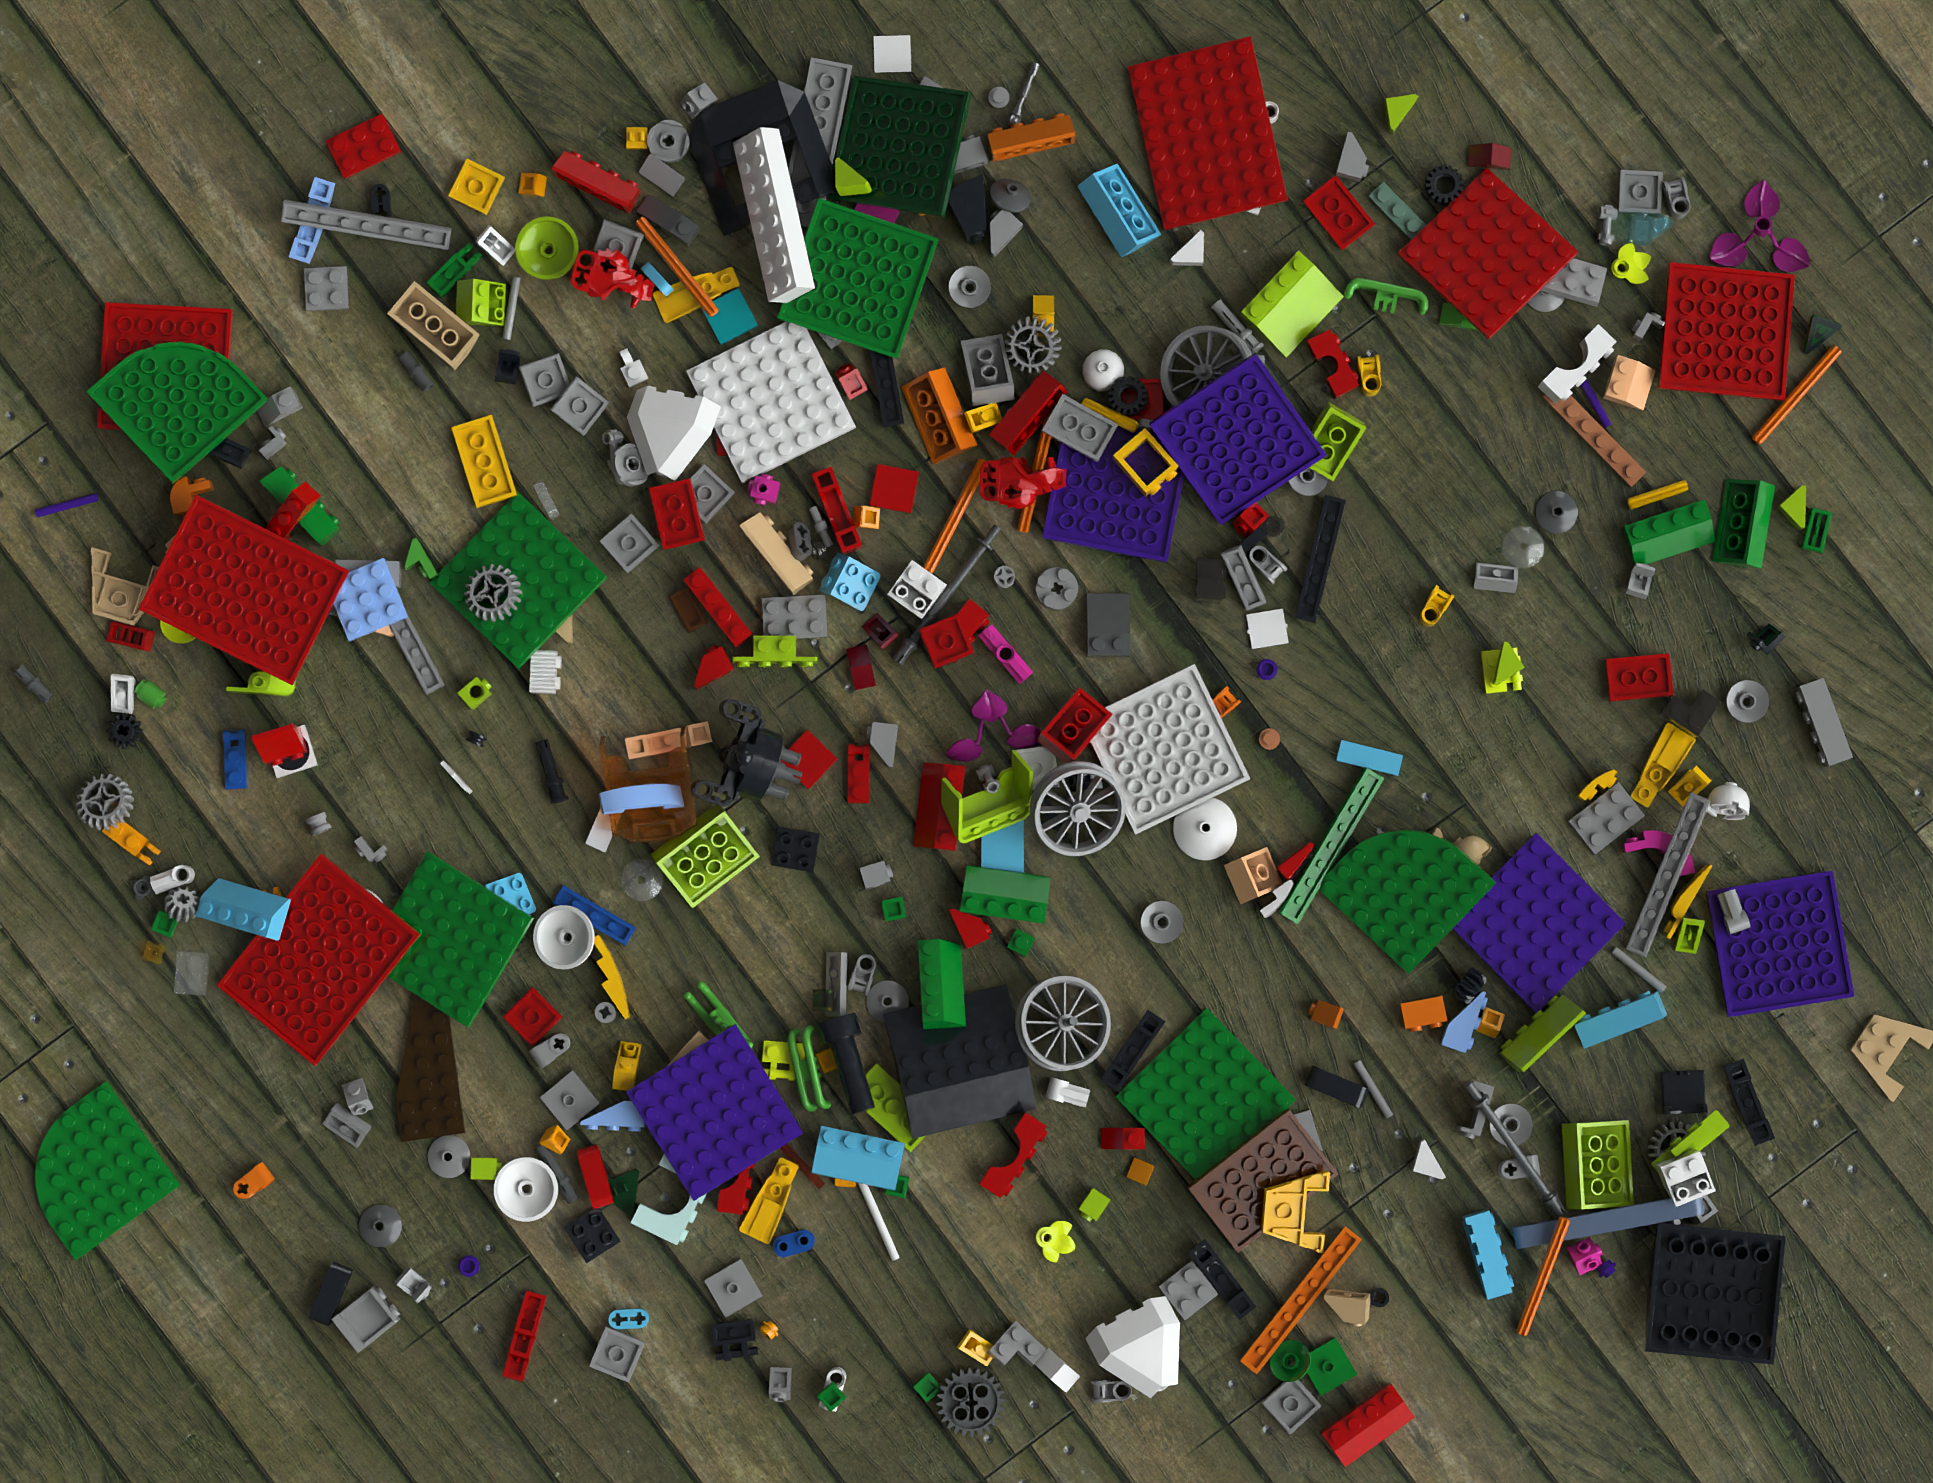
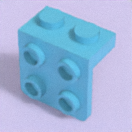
[819,553,880,611]
[484,873,536,914]

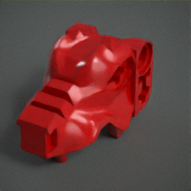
[570,248,655,309]
[980,456,1067,510]

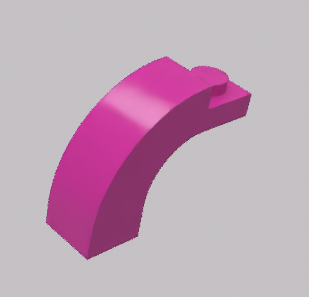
[1621,830,1695,876]

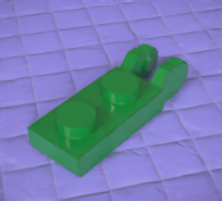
[426,243,482,298]

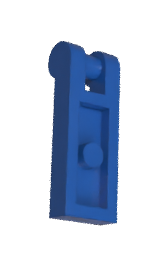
[223,729,248,790]

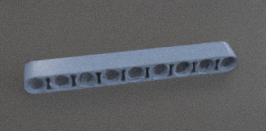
[1512,1197,1704,1249]

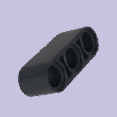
[1304,1065,1369,1109]
[309,1261,353,1327]

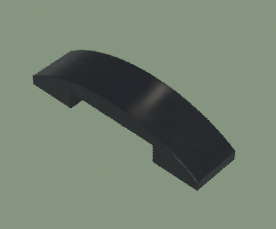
[1101,1010,1166,1092]
[1723,1059,1775,1146]
[1188,1239,1256,1320]

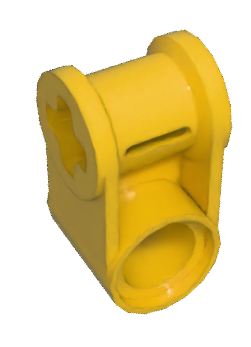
[1357,354,1381,397]
[1419,585,1455,627]

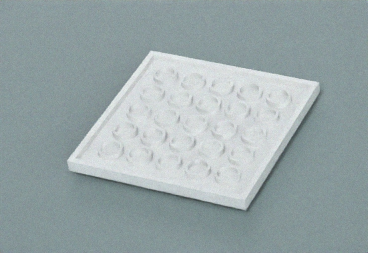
[686,322,856,484]
[1091,664,1250,835]

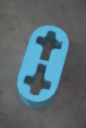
[640,262,674,296]
[608,1308,650,1329]

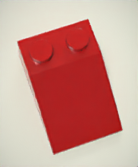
[1037,688,1113,763]
[251,724,308,767]

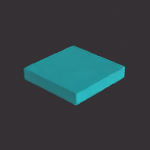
[701,288,758,345]

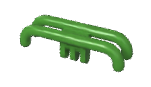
[1344,278,1428,315]
[683,981,753,1049]
[788,1025,831,1112]

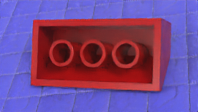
[551,150,641,215]
[913,762,966,852]
[1320,1382,1415,1467]

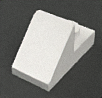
[111,674,137,714]

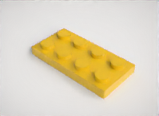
[451,415,517,508]

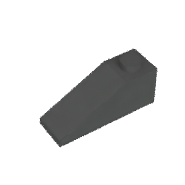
[636,194,700,247]

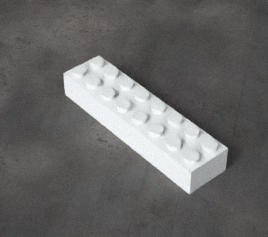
[733,127,815,303]

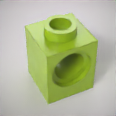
[458,676,492,710]
[471,1157,502,1180]
[1078,1187,1110,1222]

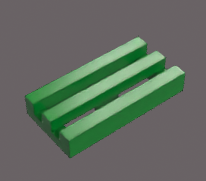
[1801,507,1833,554]

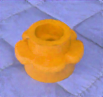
[759,1321,778,1340]

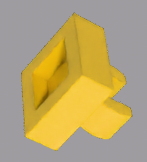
[626,127,648,150]

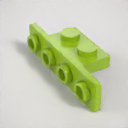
[732,636,818,667]
[1651,1110,1730,1174]

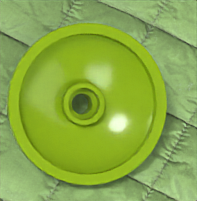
[515,216,579,280]

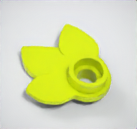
[1611,243,1651,284]
[1035,1221,1075,1262]

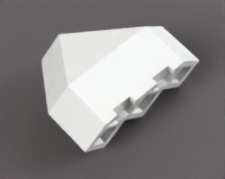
[627,386,720,481]
[1086,1296,1180,1398]

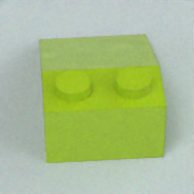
[1309,402,1367,481]

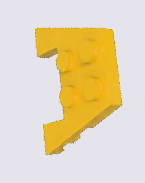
[1261,1170,1330,1253]

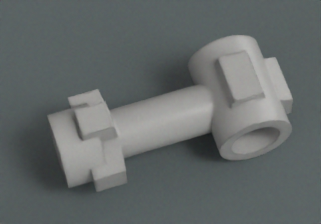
[1597,205,1618,246]
[602,429,623,470]
[976,764,1000,793]

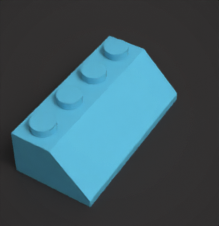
[1077,164,1161,257]
[195,878,291,941]
[812,1126,905,1190]

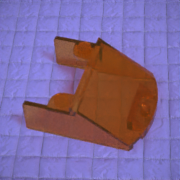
[599,726,697,842]

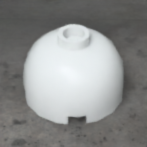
[1082,349,1124,392]
[1707,782,1750,820]

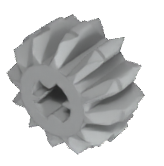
[164,886,200,923]

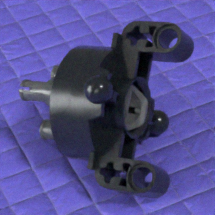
[690,699,802,807]

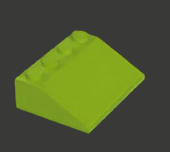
[1240,251,1344,358]
[651,805,760,908]
[1499,995,1586,1072]
[1562,1120,1634,1209]

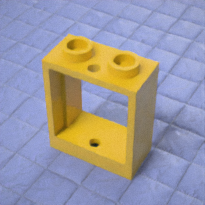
[1112,428,1178,497]

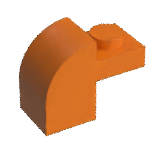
[170,477,214,517]

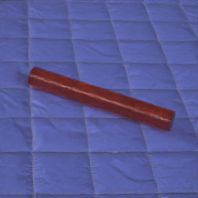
[780,1143,825,1189]

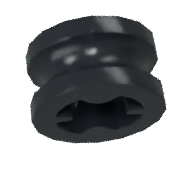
[466,730,487,748]
[1370,1288,1389,1307]

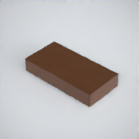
[669,586,708,633]

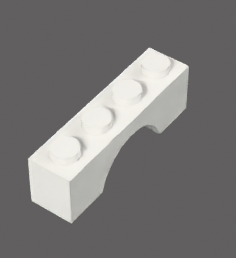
[1538,324,1617,404]

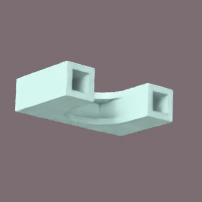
[631,1154,707,1245]

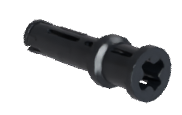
[535,739,569,805]

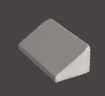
[639,154,685,197]
[1474,563,1518,593]
[585,807,622,853]
[322,1103,371,1148]

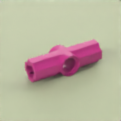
[978,624,1033,685]

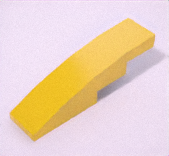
[594,935,630,1020]

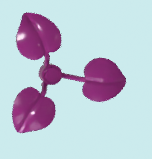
[1710,180,1810,272]
[946,689,1041,762]

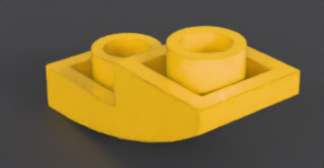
[1576,770,1617,802]

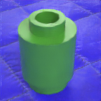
[134,679,167,709]

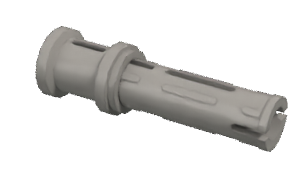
[1211,299,1264,354]

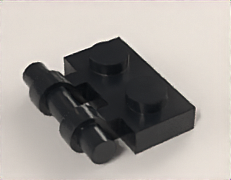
[711,1319,758,1362]

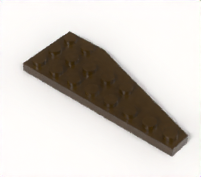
[396,995,466,1142]

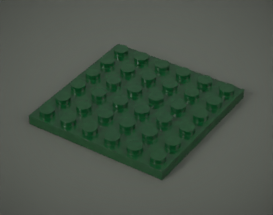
[827,76,972,217]

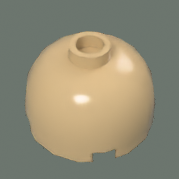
[1453,836,1492,865]

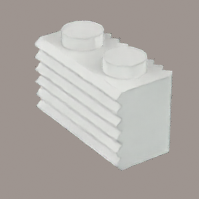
[529,650,562,694]

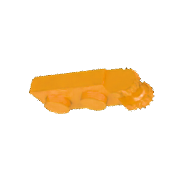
[102,821,161,865]

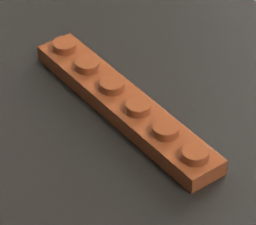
[1542,394,1646,488]

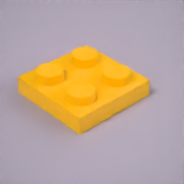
[448,159,505,216]

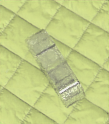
[533,480,560,520]

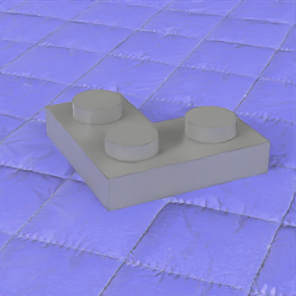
[987,1321,1047,1367]

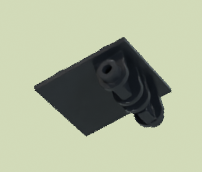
[772,826,820,873]
[564,1208,621,1264]

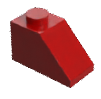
[694,645,734,690]
[949,908,992,949]
[1101,1127,1145,1149]

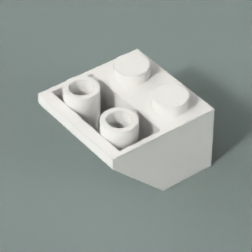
[887,560,947,619]
[1655,1149,1715,1207]

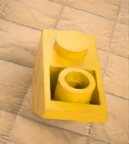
[612,1041,642,1091]

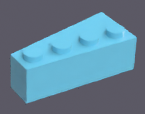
[1575,991,1667,1049]
[1461,1209,1514,1300]

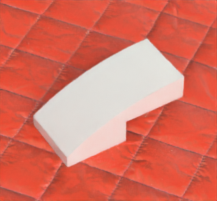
[1260,880,1295,918]

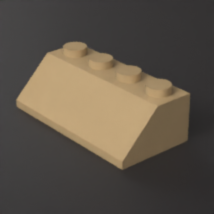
[387,281,480,370]
[739,512,814,596]

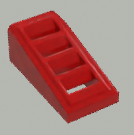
[106,621,155,652]
[1276,842,1314,881]

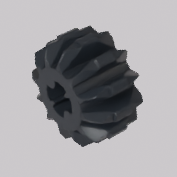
[106,713,144,749]
[1453,968,1487,1004]

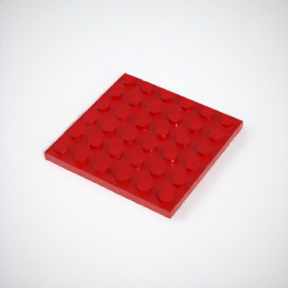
[1398,168,1578,340]
[1658,262,1795,401]
[97,302,233,430]

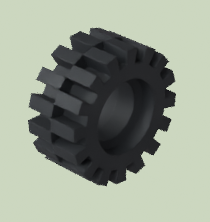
[1424,165,1464,205]
[1109,376,1149,417]

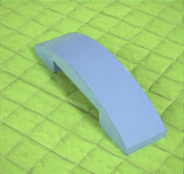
[289,177,335,264]
[599,784,684,814]

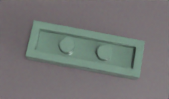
[1368,182,1426,241]

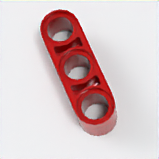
[577,1144,614,1209]

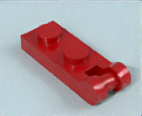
[848,744,870,804]

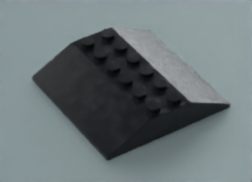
[883,984,1037,1139]
[1645,1223,1786,1365]

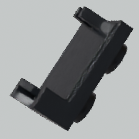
[1661,1070,1708,1114]

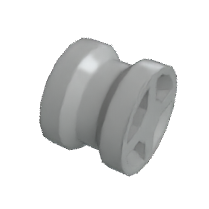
[994,566,1015,588]
[306,812,332,836]
[595,1002,617,1023]

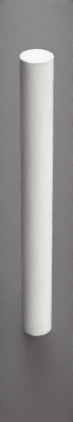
[858,1183,900,1261]

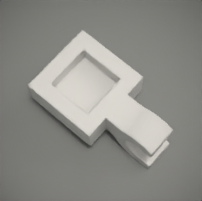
[620,348,649,388]

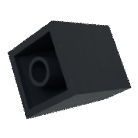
[947,174,986,245]

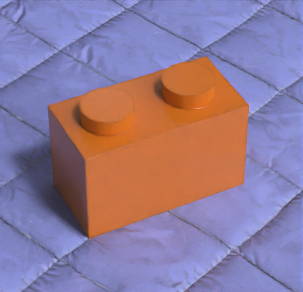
[1399,996,1447,1032]

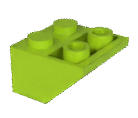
[456,279,506,326]

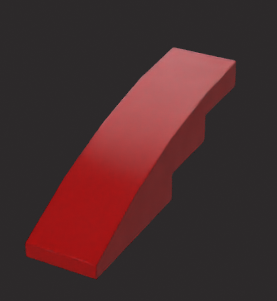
[502,1291,547,1383]

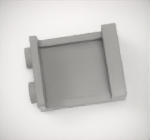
[1456,1080,1494,1139]
[331,1286,401,1353]

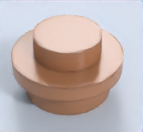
[1259,728,1280,750]

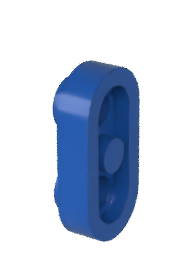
[773,1230,815,1257]

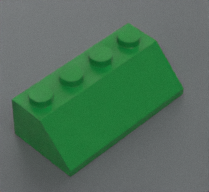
[260,466,342,547]
[1712,479,1775,569]
[1621,499,1715,564]
[960,865,1051,924]
[918,939,966,1029]

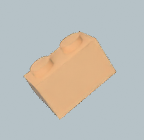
[1603,355,1656,411]
[1224,847,1283,904]

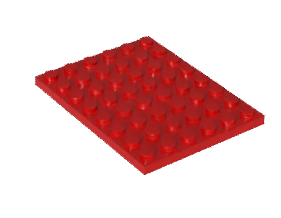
[1128,36,1288,231]
[139,495,350,685]
[217,854,421,1066]

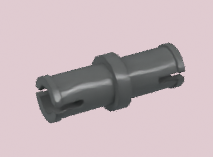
[399,351,435,392]
[13,665,54,704]

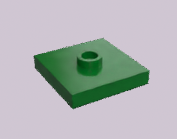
[1307,1337,1357,1396]

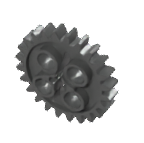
[935,1366,1005,1437]

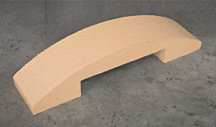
[625,721,712,760]

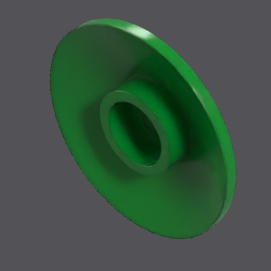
[1270,1340,1311,1382]

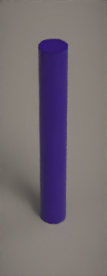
[1580,375,1612,428]
[35,493,99,518]

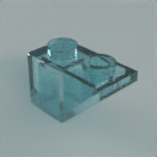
[1627,212,1675,246]

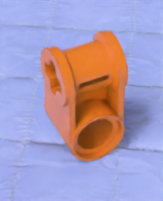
[1213,686,1241,718]
[233,1162,275,1199]

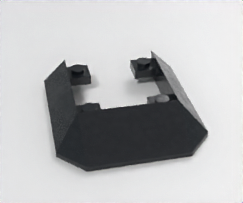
[688,80,838,236]

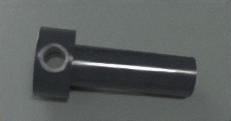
[815,1013,875,1115]

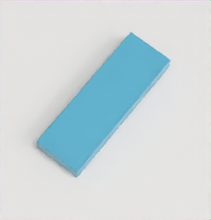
[1336,740,1403,776]

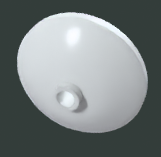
[1173,798,1237,860]
[533,905,594,969]
[494,1157,558,1222]

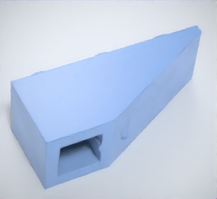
[1439,991,1488,1053]
[580,1101,646,1131]

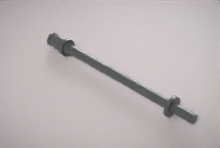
[892,524,1001,666]
[1465,1081,1568,1219]

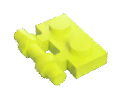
[1481,648,1523,694]
[762,1041,805,1081]

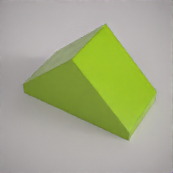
[1384,94,1419,134]
[835,157,872,196]
[1777,485,1806,530]
[1493,641,1525,685]
[1675,918,1705,954]

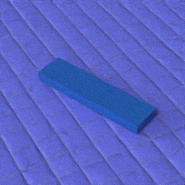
[552,885,636,946]

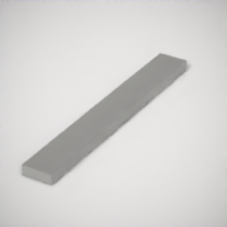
[281,200,452,250]
[1626,792,1711,957]

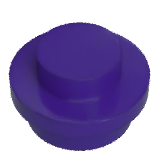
[1256,659,1277,680]
[458,1255,480,1277]
[1597,1259,1617,1279]

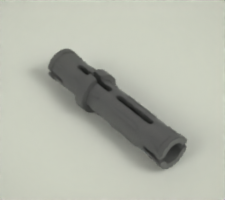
[535,1145,580,1204]

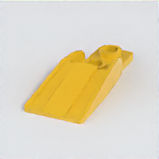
[653,267,740,323]
[1630,723,1696,807]
[1664,863,1712,939]
[739,1157,799,1244]

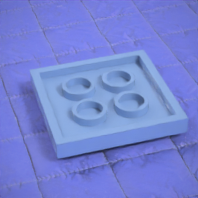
[334,558,408,642]

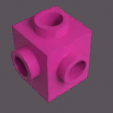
[747,474,781,506]
[1567,1237,1603,1275]

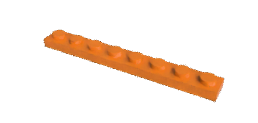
[1240,1226,1362,1374]

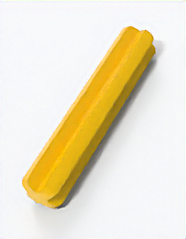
[1081,398,1139,433]
[1627,480,1689,510]

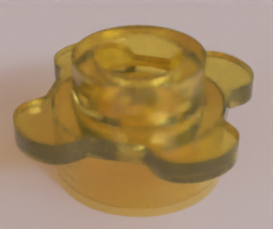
[142,941,166,965]

